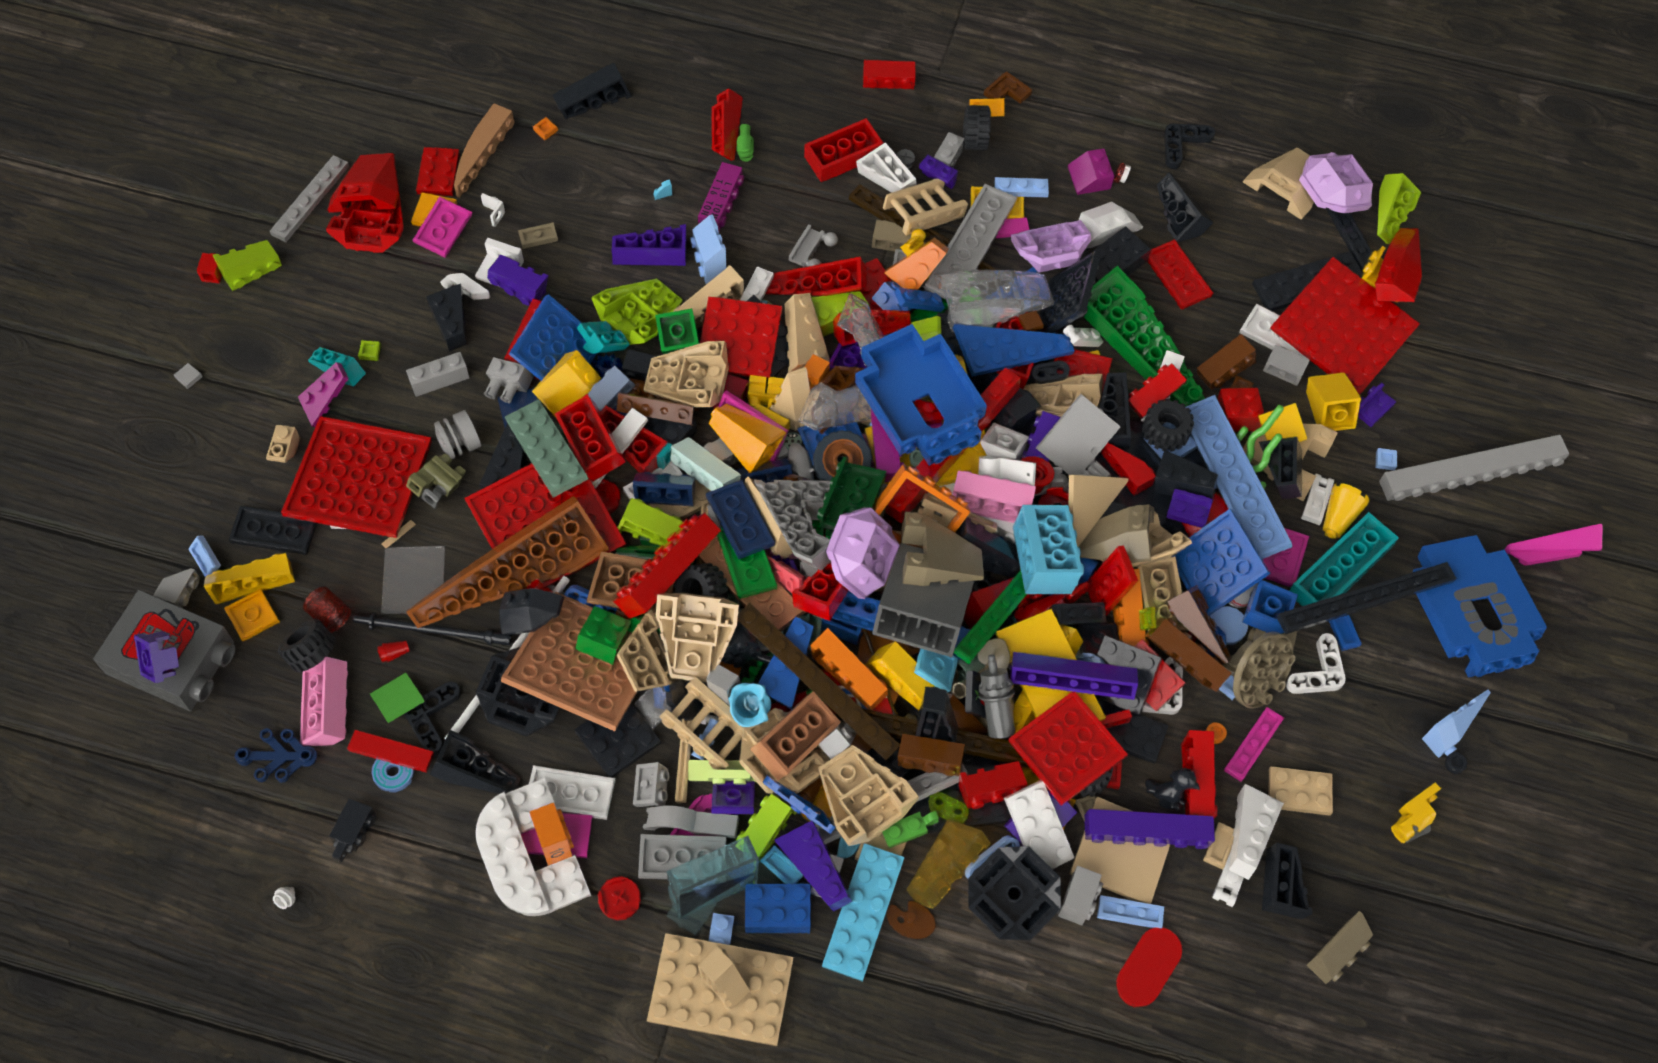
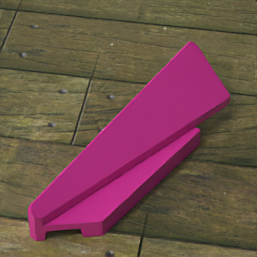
[1504,524,1603,566]

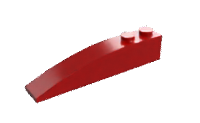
[1375,228,1422,302]
[765,256,867,296]

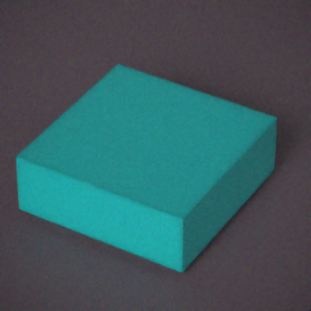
[656,442,672,469]

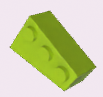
[735,793,797,862]

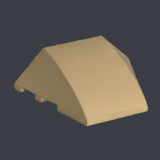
[617,609,687,692]

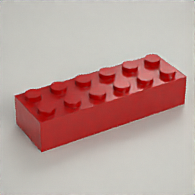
[613,513,721,619]

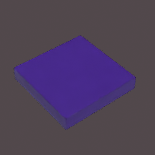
[711,781,755,814]

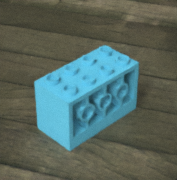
[1013,505,1084,594]

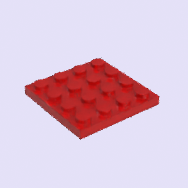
[700,296,782,379]
[1008,692,1128,806]

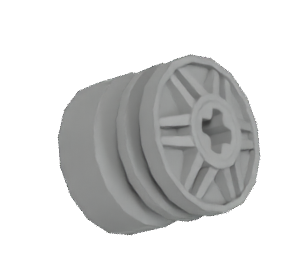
[434,410,481,459]

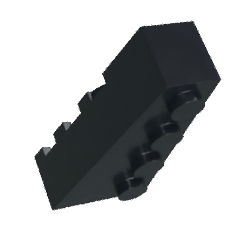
[955,517,1021,578]

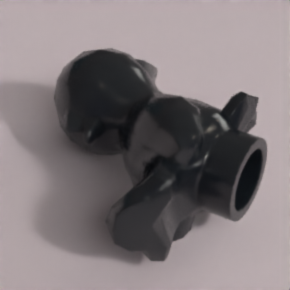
[1145,768,1200,810]

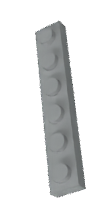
[270,155,349,242]

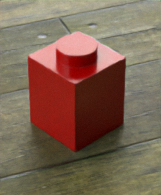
[197,253,222,283]

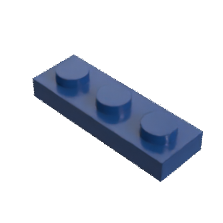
[894,287,945,312]

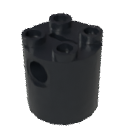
[721,608,761,668]

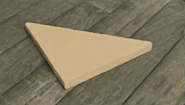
[1069,475,1128,546]

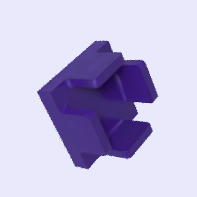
[134,631,179,683]

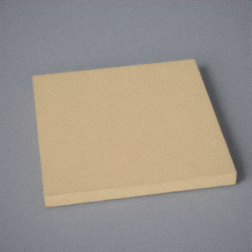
[1069,797,1170,904]

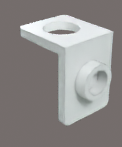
[481,193,505,227]

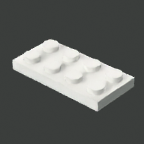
[1004,780,1074,869]

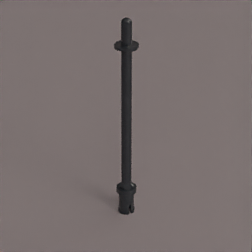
[352,612,512,646]

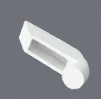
[440,273,490,300]

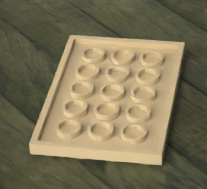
[647,933,794,1046]

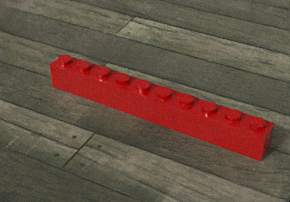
[885,368,1021,523]

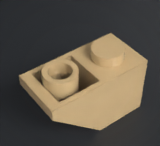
[266,425,300,463]

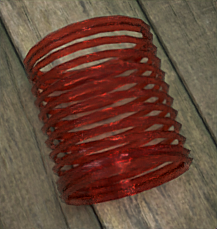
[303,586,351,632]

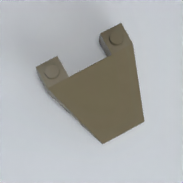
[901,512,984,586]

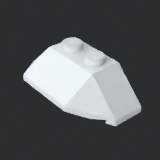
[1079,202,1143,249]

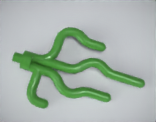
[1221,405,1284,496]

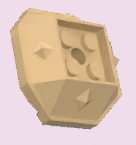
[739,708,829,794]

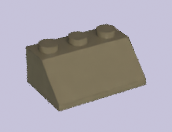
[1307,911,1373,984]

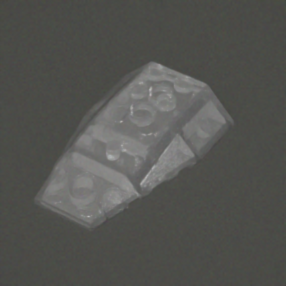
[934,269,1054,332]

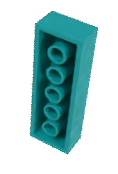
[1289,512,1399,606]

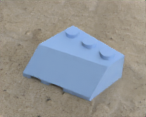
[690,215,726,284]

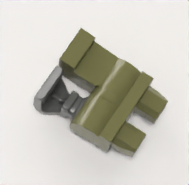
[406,453,466,509]

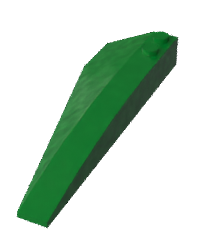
[1083,266,1205,407]

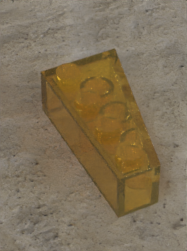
[907,819,991,909]

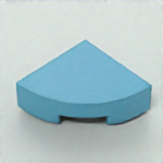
[653,180,672,200]
[837,837,860,859]

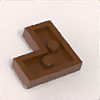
[983,71,1032,104]

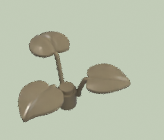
[952,638,1010,730]

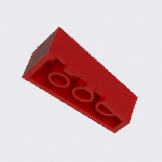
[600,405,667,473]
[792,562,849,621]
[963,577,1044,629]
[1181,730,1217,818]

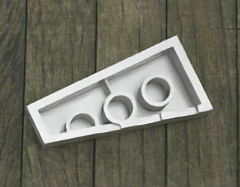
[1229,784,1284,880]

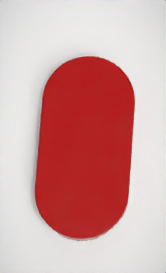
[1116,928,1182,1007]

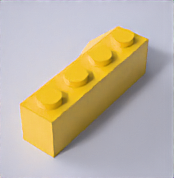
[204,553,295,604]

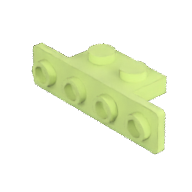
[688,760,756,785]

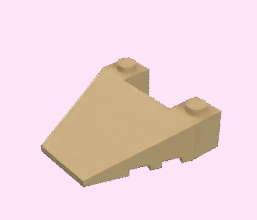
[1243,424,1338,501]

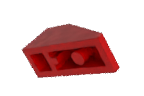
[1100,443,1156,496]

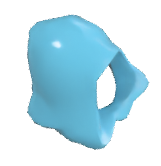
[728,683,771,727]

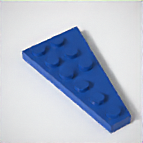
[952,324,1075,377]

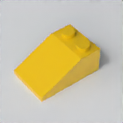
[532,350,601,419]

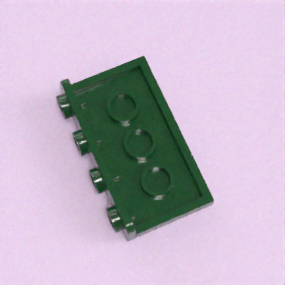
[817,456,887,531]

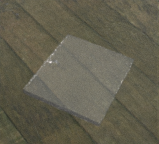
[381,546,445,614]

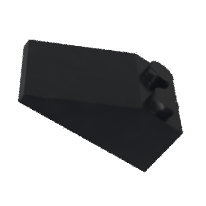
[644,416,697,445]

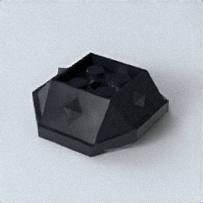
[476,647,560,736]
[968,846,1061,941]

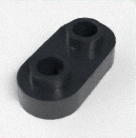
[1032,361,1070,384]

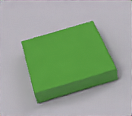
[370,673,425,723]

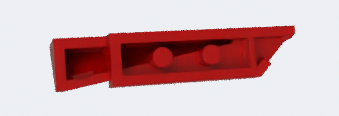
[712,88,743,161]

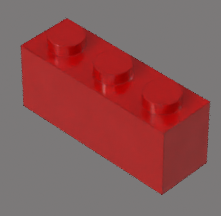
[863,60,915,89]
[1128,363,1187,419]

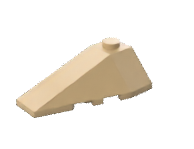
[770,367,813,431]

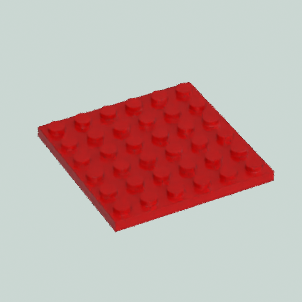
[1270,257,1420,395]
[281,416,432,538]
[464,444,626,589]

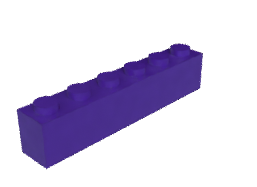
[1010,652,1138,700]
[1084,809,1215,849]

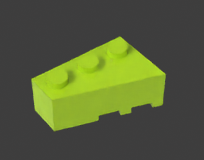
[213,240,282,291]
[812,291,869,337]
[617,498,683,546]

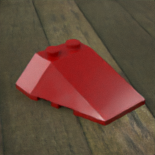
[326,195,404,253]

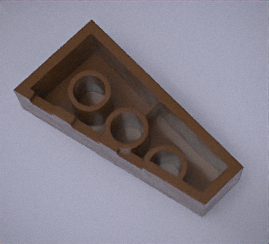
[1145,617,1232,692]

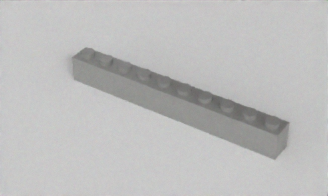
[1379,435,1569,501]

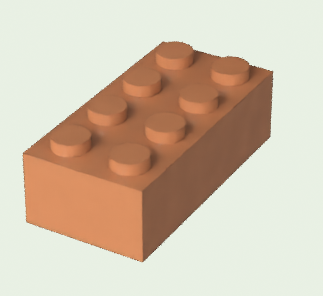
[750,691,841,781]

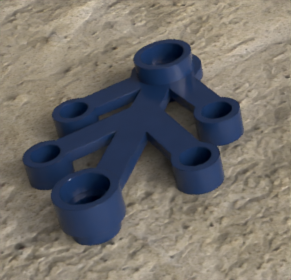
[235,728,317,783]

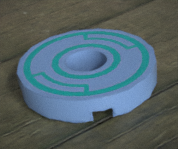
[371,759,415,792]

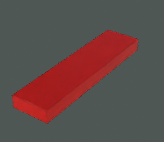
[347,730,434,773]

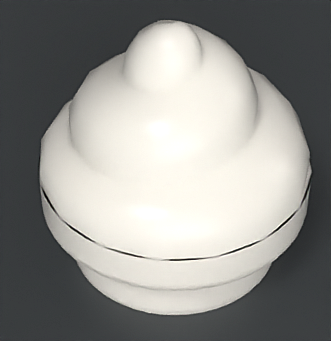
[273,887,296,909]

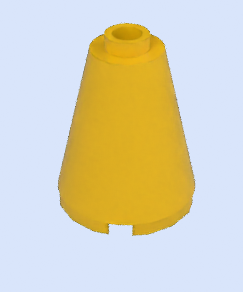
[1323,483,1370,539]

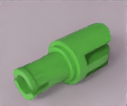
[737,124,754,162]

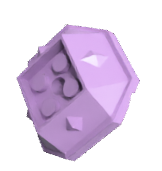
[1299,152,1373,213]
[1011,220,1091,273]
[826,507,900,599]

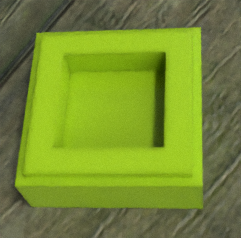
[358,340,381,361]

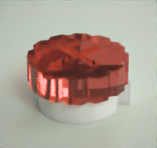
[1113,163,1131,183]

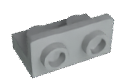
[633,762,669,807]

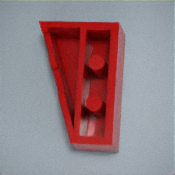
[959,761,1027,809]

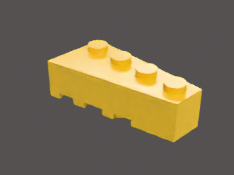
[865,641,935,710]

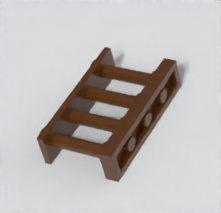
[616,378,700,425]

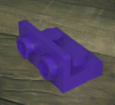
[919,155,958,189]
[1358,383,1396,427]
[1166,489,1213,528]

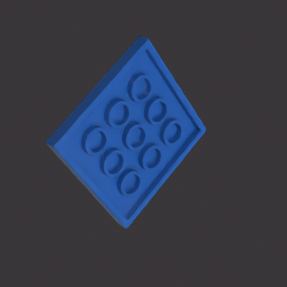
[509,295,597,381]
[1172,509,1271,616]

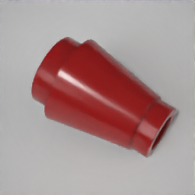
[377,640,409,663]

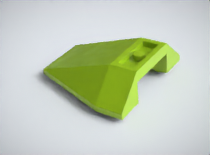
[592,279,683,345]

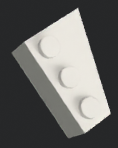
[856,143,917,192]

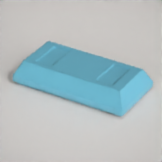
[760,845,803,884]

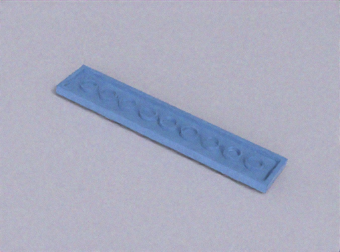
[1185,395,1292,559]

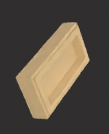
[1203,822,1234,870]

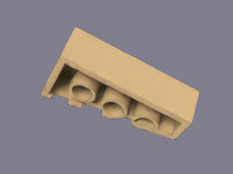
[673,266,744,330]
[784,293,830,373]

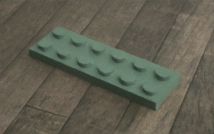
[505,399,588,498]

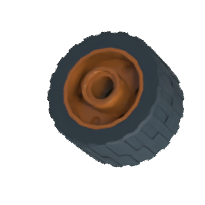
[813,430,872,481]

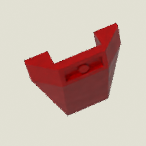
[328,153,399,213]

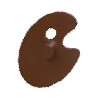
[886,901,936,939]

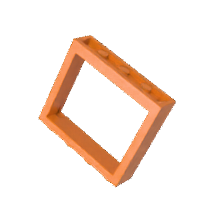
[873,464,970,547]

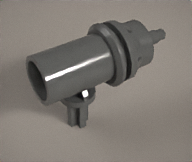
[978,655,1016,738]

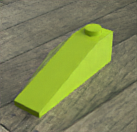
[1377,173,1421,244]

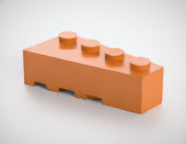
[1112,569,1149,646]
[810,628,888,710]

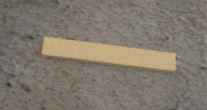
[381,520,416,549]

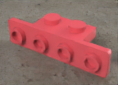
[767,555,805,593]

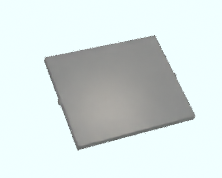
[1036,394,1120,475]

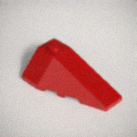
[833,309,911,346]
[1014,581,1089,622]

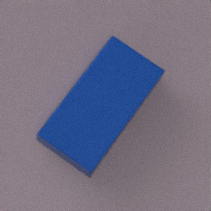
[1329,615,1361,651]

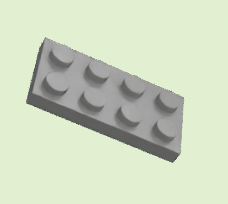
[638,834,726,881]

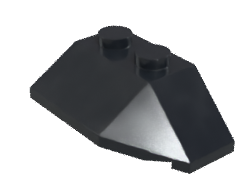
[499,588,564,635]

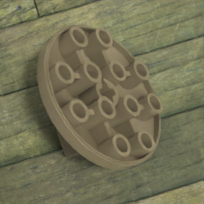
[1222,631,1295,708]

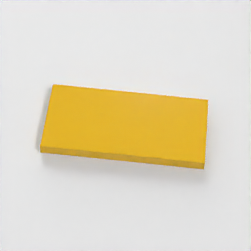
[996,609,1106,721]

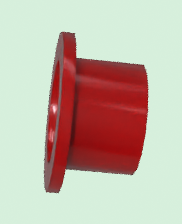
[1021,456,1055,494]

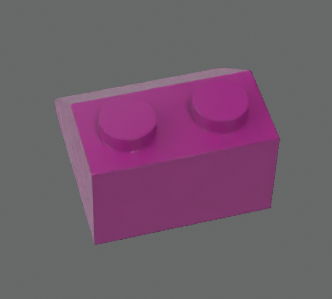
[1068,148,1114,195]

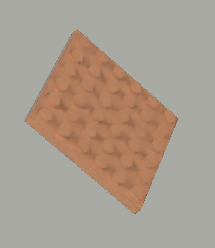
[501,592,664,731]

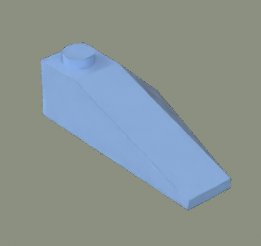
[1422,690,1491,758]

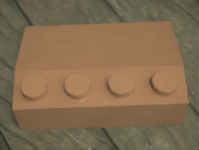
[587,551,677,615]

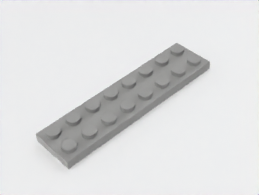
[924,184,1017,304]

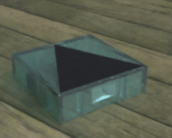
[667,836,759,919]

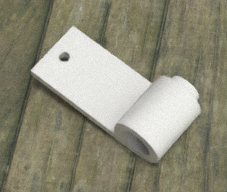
[978,456,1036,486]

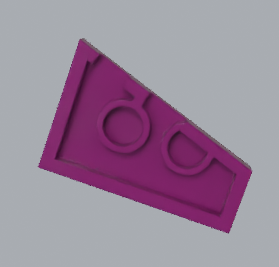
[298,362,348,427]

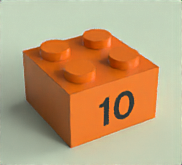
[529,802,574,866]

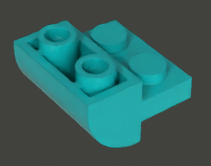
[577,321,630,354]

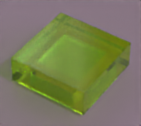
[1139,607,1156,631]

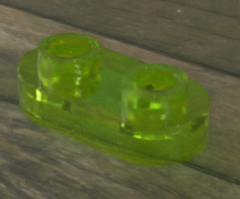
[928,792,968,824]

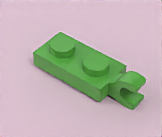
[882,811,939,849]

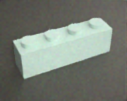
[671,437,741,491]

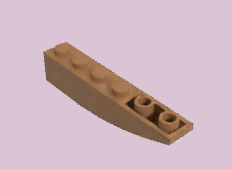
[454,104,514,198]

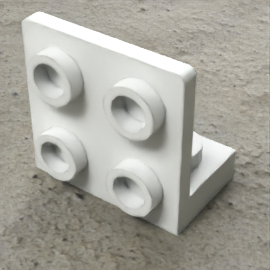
[475,238,524,284]

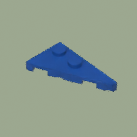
[763,775,836,834]

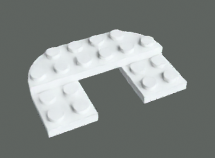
[476,778,591,916]

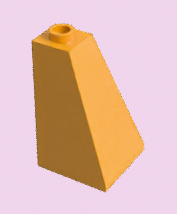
[709,403,786,473]

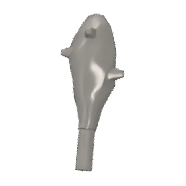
[787,443,815,480]

